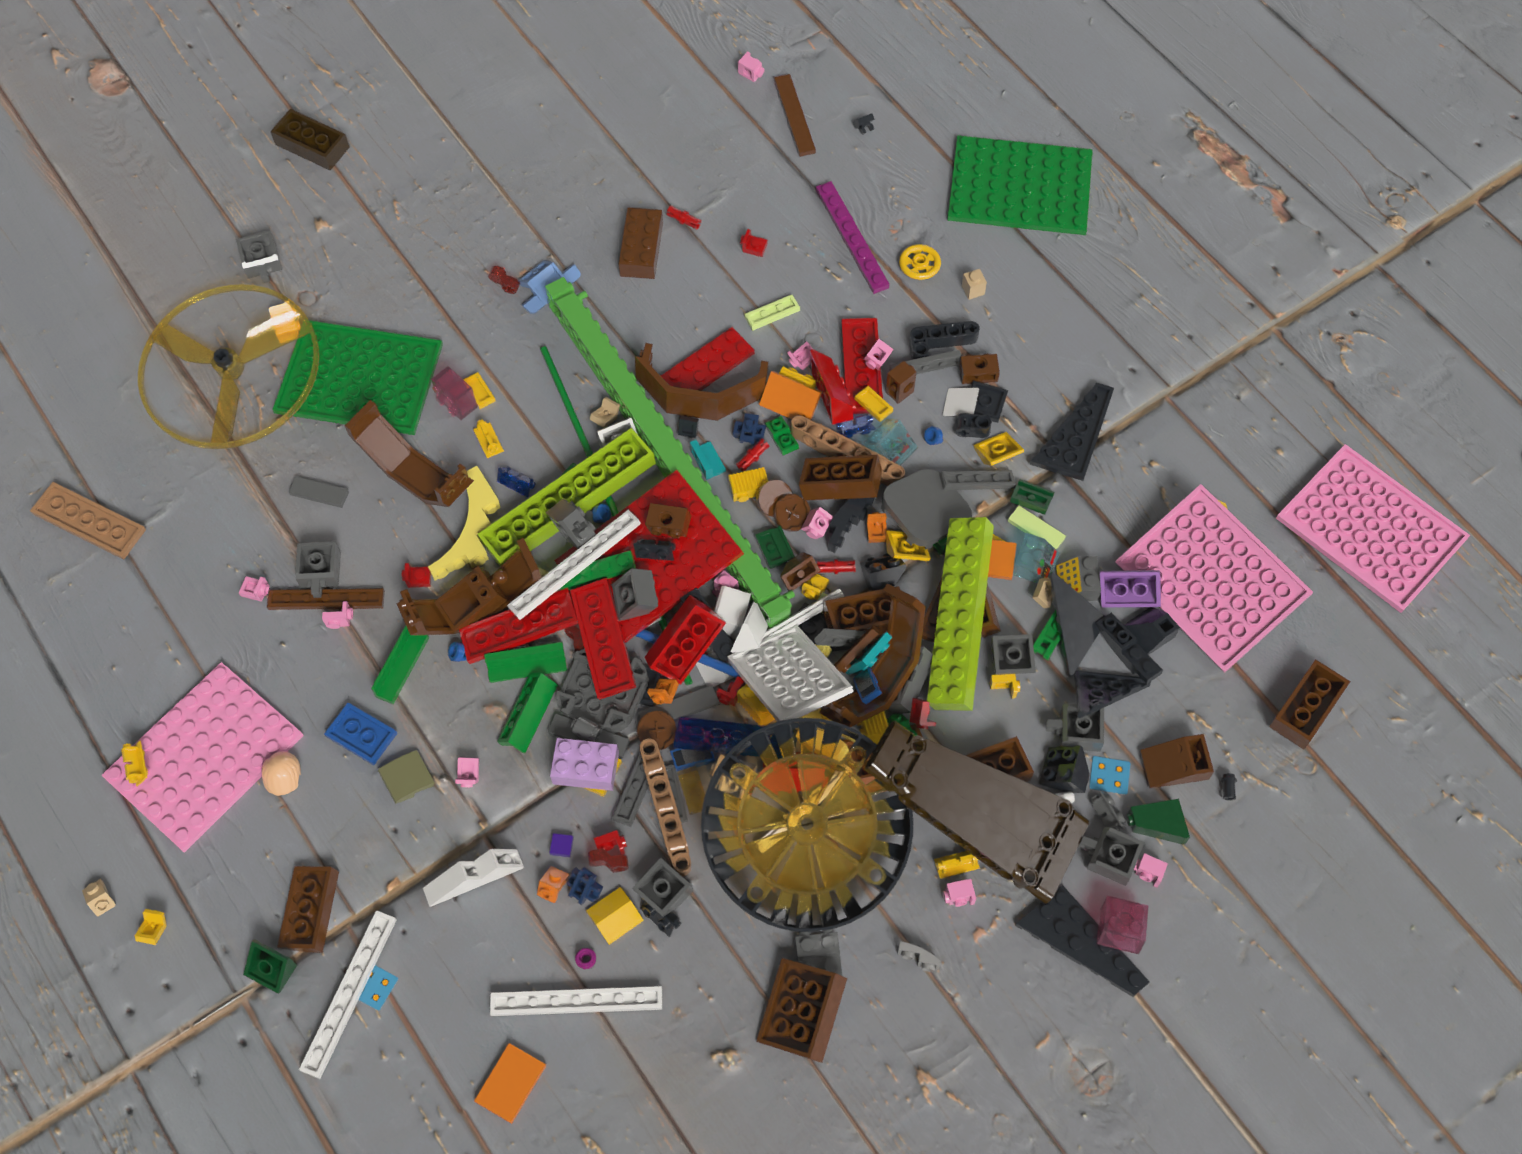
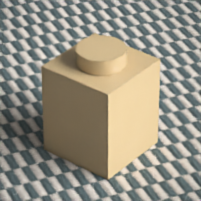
[962,269,987,300]

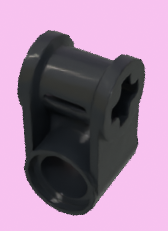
[955,413,992,438]

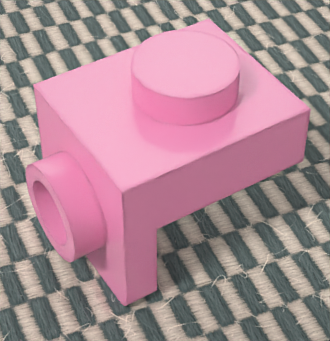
[787,341,813,370]
[239,576,269,602]
[322,601,353,629]
[455,757,479,787]

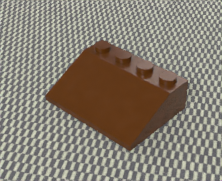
[756,958,847,1063]

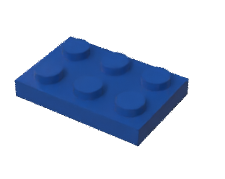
[324,703,398,766]

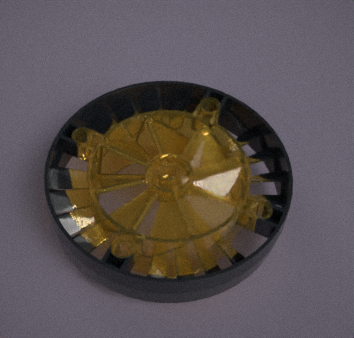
[701,718,914,932]

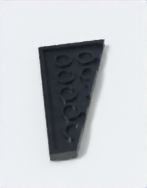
[1030,383,1114,481]
[1015,885,1150,997]

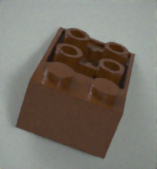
[1140,734,1214,789]

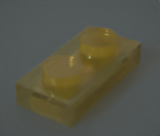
[678,770,705,815]

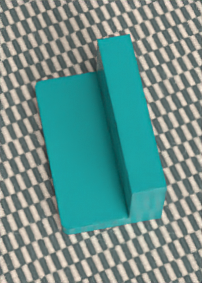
[690,439,726,480]

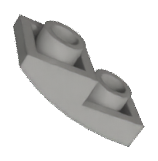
[898,941,941,972]

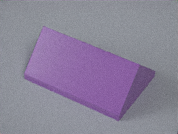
[1100,570,1161,607]

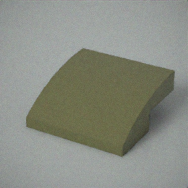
[378,750,435,804]

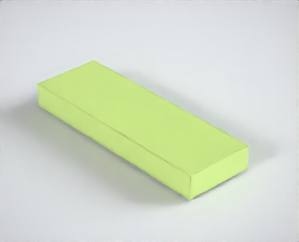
[744,294,800,331]
[1008,506,1066,552]

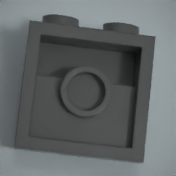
[795,929,843,976]

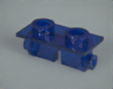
[836,414,876,438]
[497,467,536,497]

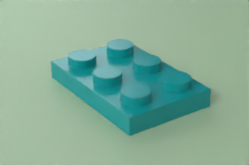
[846,632,892,675]

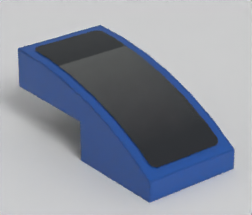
[853,667,882,704]
[670,742,715,772]

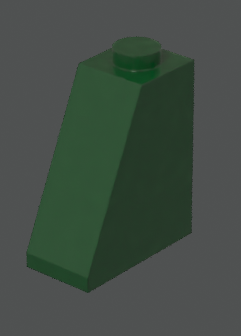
[1126,798,1190,844]

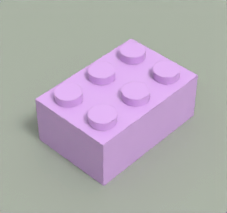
[550,738,619,791]

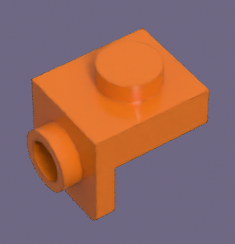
[867,512,887,543]
[647,679,679,704]
[537,866,569,903]

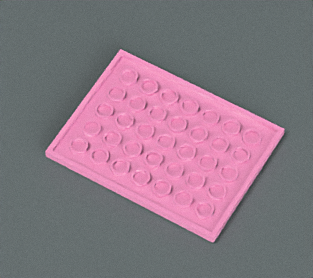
[1276,444,1470,613]
[1115,484,1313,673]
[101,662,304,853]

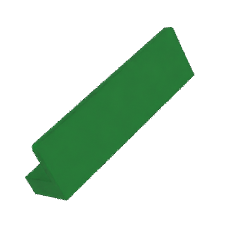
[371,626,429,704]
[484,642,567,683]
[497,673,558,753]

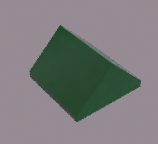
[243,939,297,994]

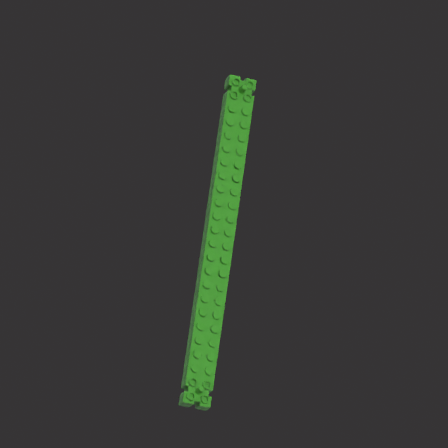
[545,277,795,630]

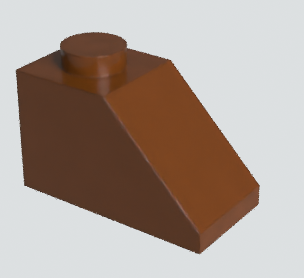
[780,552,820,591]

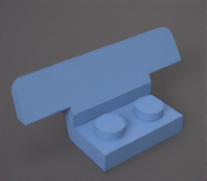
[518,260,581,314]

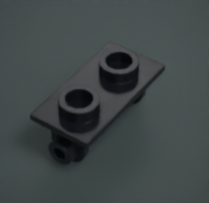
[634,538,676,561]
[640,900,682,937]

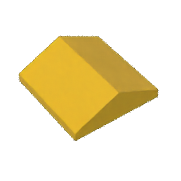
[974,432,1024,466]
[886,531,931,561]
[586,887,644,945]

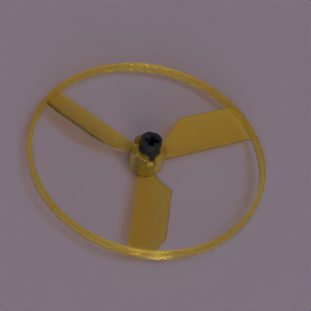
[138,284,319,449]

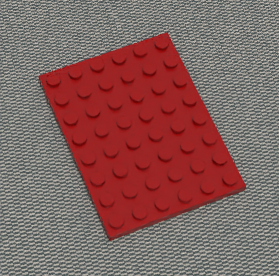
[554,470,744,643]

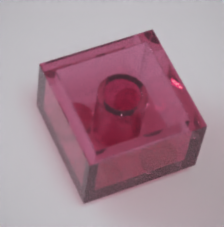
[431,366,478,420]
[1097,895,1149,954]

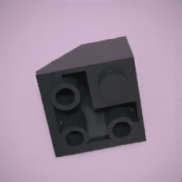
[860,553,906,592]
[1124,607,1180,655]
[1039,745,1090,793]

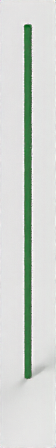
[540,346,693,685]

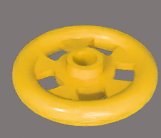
[899,244,941,280]

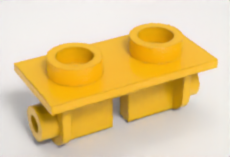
[473,420,504,458]
[121,741,148,786]
[934,851,980,879]

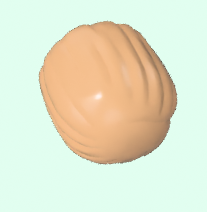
[262,751,301,796]

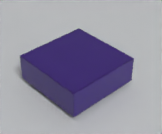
[550,833,574,857]

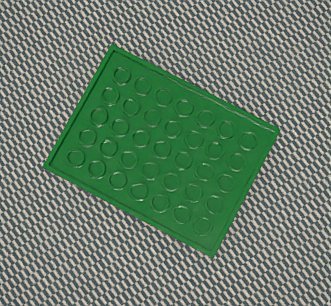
[948,135,1093,235]
[272,320,443,435]

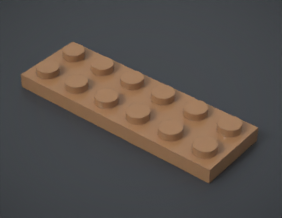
[30,482,146,560]

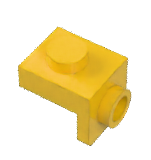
[989,674,1020,699]
[135,909,167,945]

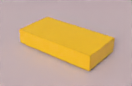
[462,372,496,409]
[855,386,894,422]

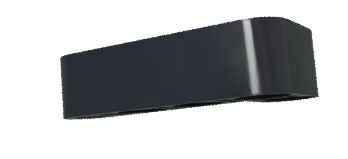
[909,321,980,360]

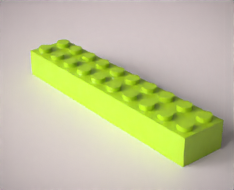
[477,428,656,567]
[927,517,994,711]

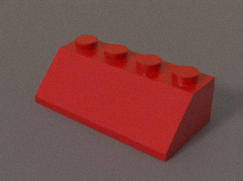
[810,349,856,425]
[644,595,726,685]

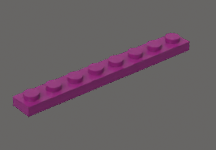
[816,181,890,294]

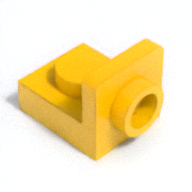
[802,574,829,601]

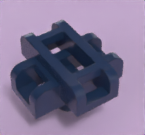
[733,413,766,445]
[567,867,603,905]

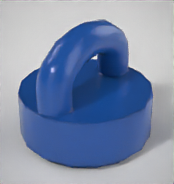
[924,427,943,445]
[592,504,611,523]
[448,642,467,662]

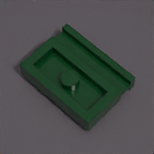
[1010,479,1055,515]
[755,526,795,569]

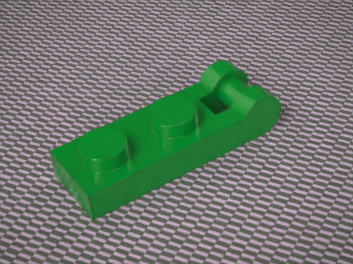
[1033,609,1061,661]

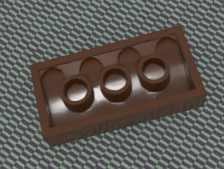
[277,866,339,953]

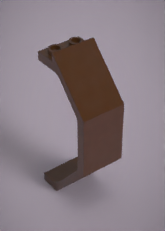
[635,343,769,421]
[345,400,474,507]
[396,538,541,635]
[819,584,926,727]

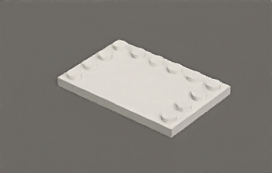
[727,624,853,722]

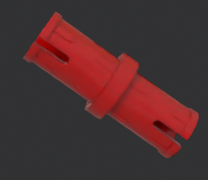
[666,205,702,230]
[736,438,770,472]
[817,559,856,574]

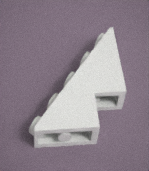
[423,849,524,907]

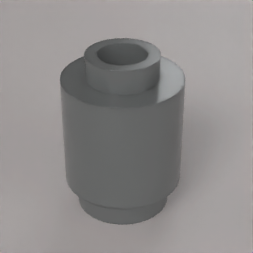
[571,716,602,742]

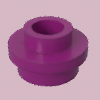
[575,948,597,970]

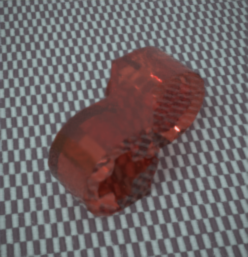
[488,266,520,294]
[565,624,584,651]
[588,849,629,873]

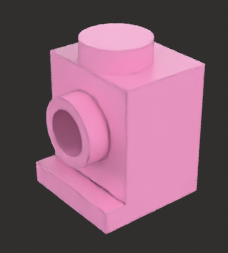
[738,52,764,82]
[864,339,894,370]
[801,507,833,539]
[712,570,739,598]
[1134,853,1168,887]
[943,879,976,907]

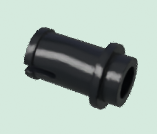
[1221,773,1237,801]

